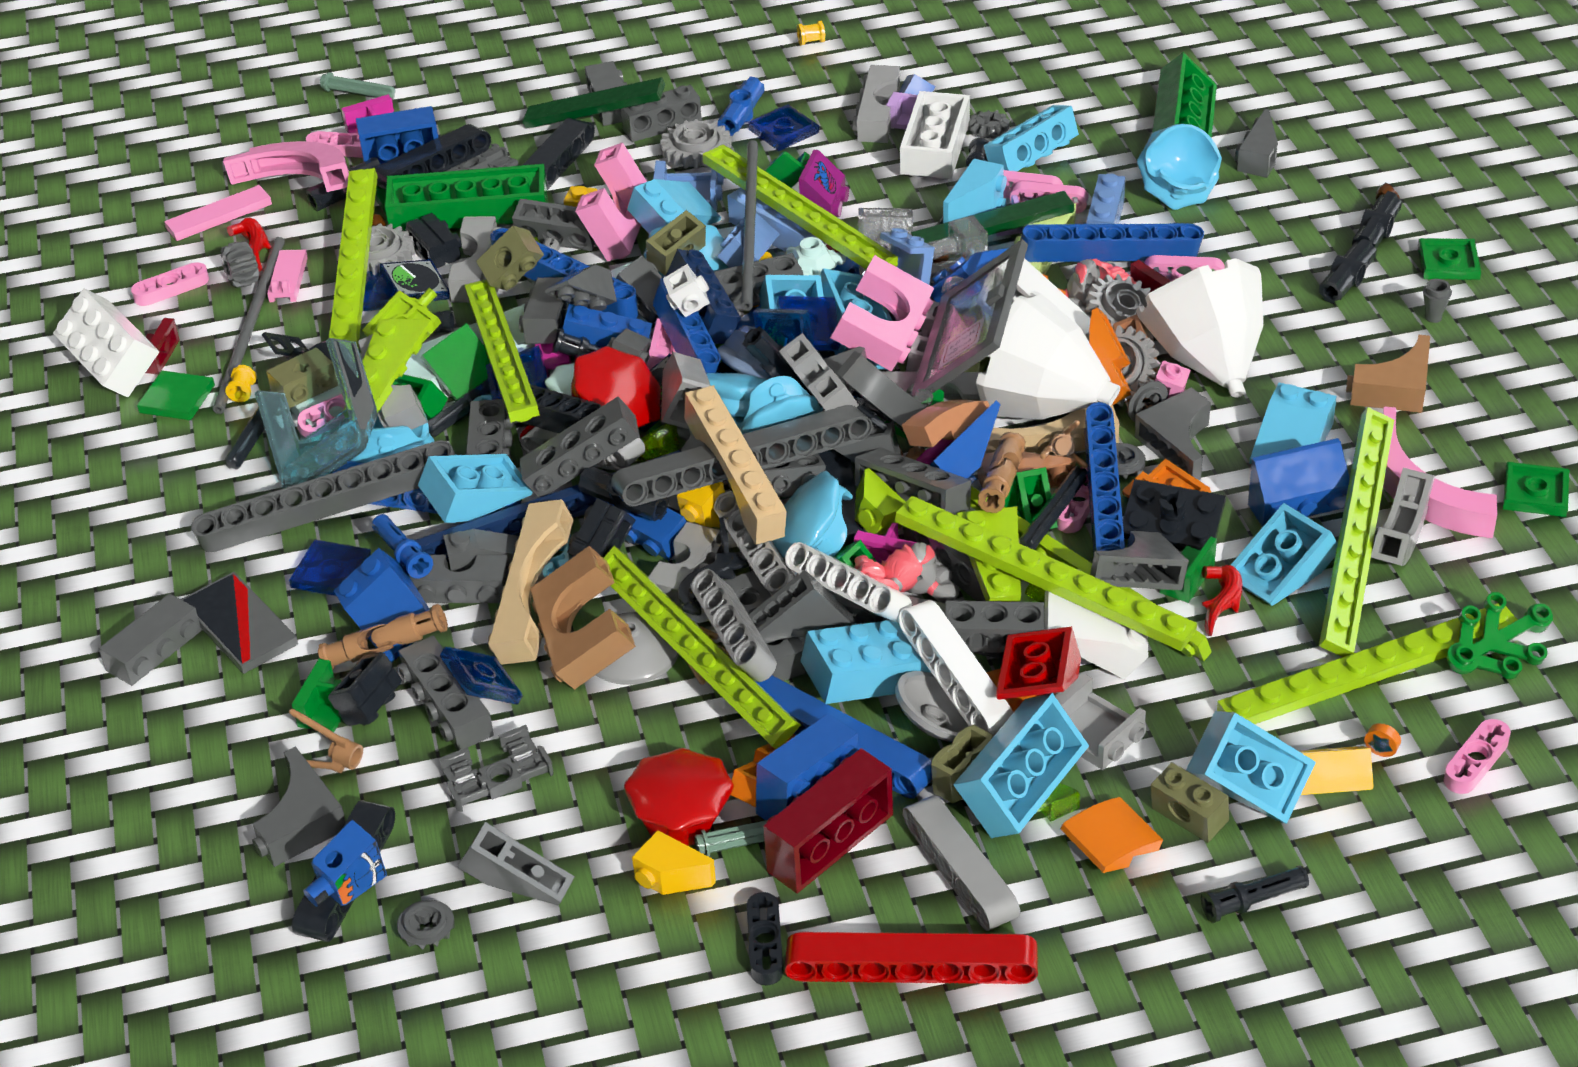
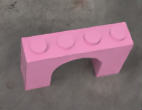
[575,143,647,261]
[830,255,934,372]

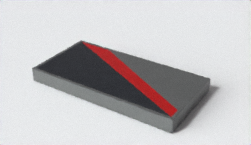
[181,572,298,674]

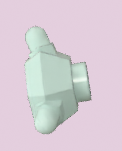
[786,237,846,275]

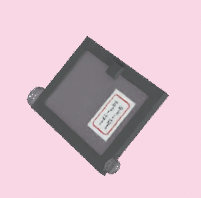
[911,239,1028,406]

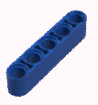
[652,276,721,374]

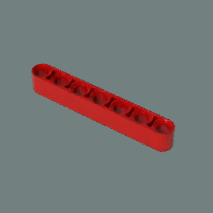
[785,932,1038,984]

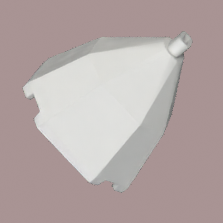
[1136,259,1263,398]
[976,291,1120,420]

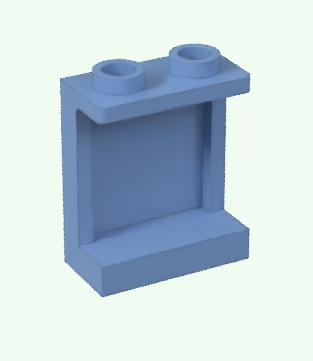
[653,161,724,211]
[880,228,935,285]

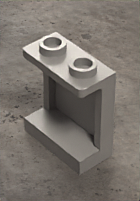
[1055,672,1146,770]

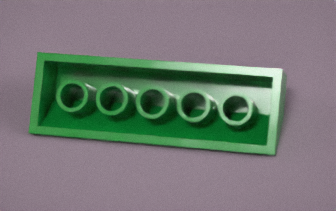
[1152,52,1217,138]
[385,164,548,231]

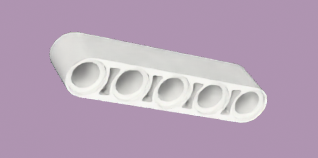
[785,542,912,622]
[898,600,1014,736]

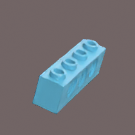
[984,105,1079,172]

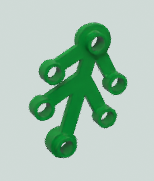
[1447,592,1553,679]

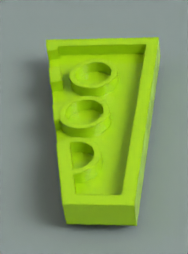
[343,319,435,419]
[956,507,1021,602]

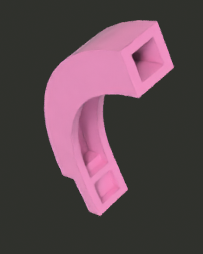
[223,141,349,192]
[1383,407,1497,538]

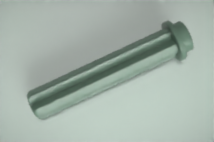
[320,72,396,100]
[694,820,768,857]

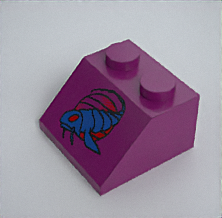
[799,150,849,217]

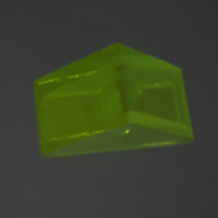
[637,423,679,462]

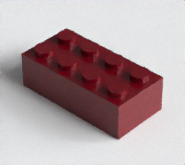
[763,748,893,894]

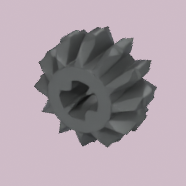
[221,241,259,288]

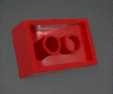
[996,626,1081,700]

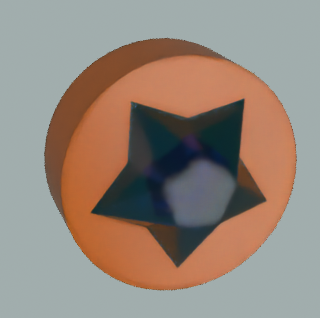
[1364,723,1401,757]

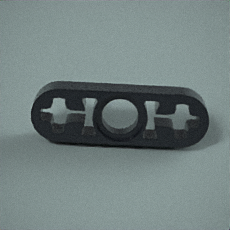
[747,892,783,986]

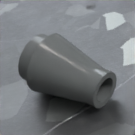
[1423,279,1452,323]

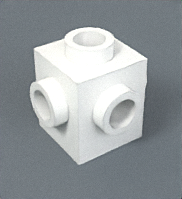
[663,264,710,317]

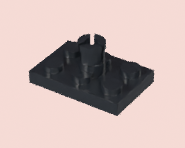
[1123,479,1226,551]

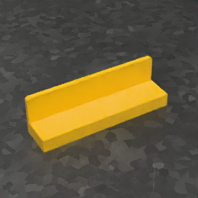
[1299,746,1374,795]

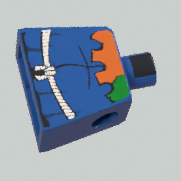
[303,820,387,906]

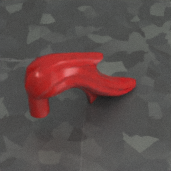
[227,217,271,271]
[1202,565,1242,636]

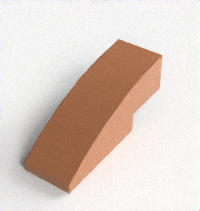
[902,400,989,447]

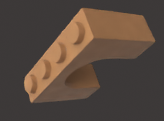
[530,546,636,690]

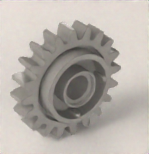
[660,119,732,169]
[367,224,415,277]
[1084,274,1152,334]
[1116,325,1161,407]

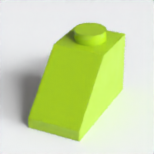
[855,468,906,535]

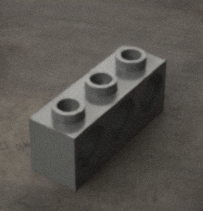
[621,85,702,142]
[512,199,596,251]
[714,253,803,310]
[466,399,514,460]
[727,454,826,497]
[945,600,1044,653]

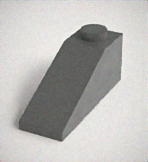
[443,529,519,572]
[457,822,575,905]

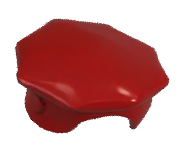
[571,346,661,428]
[624,748,734,846]

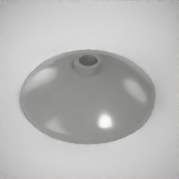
[596,612,679,685]
[895,671,968,743]

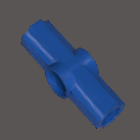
[718,76,765,136]

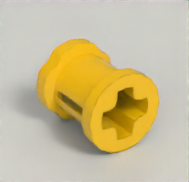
[797,20,825,46]
[225,365,257,402]

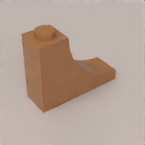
[1346,335,1430,413]

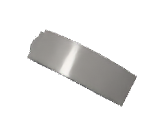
[1371,467,1435,566]

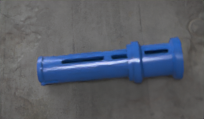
[372,514,433,579]

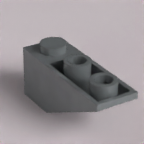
[1235,109,1278,178]
[545,264,617,311]

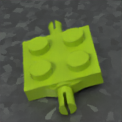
[362,288,441,344]

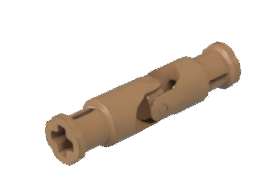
[978,432,1026,513]
[318,604,448,670]

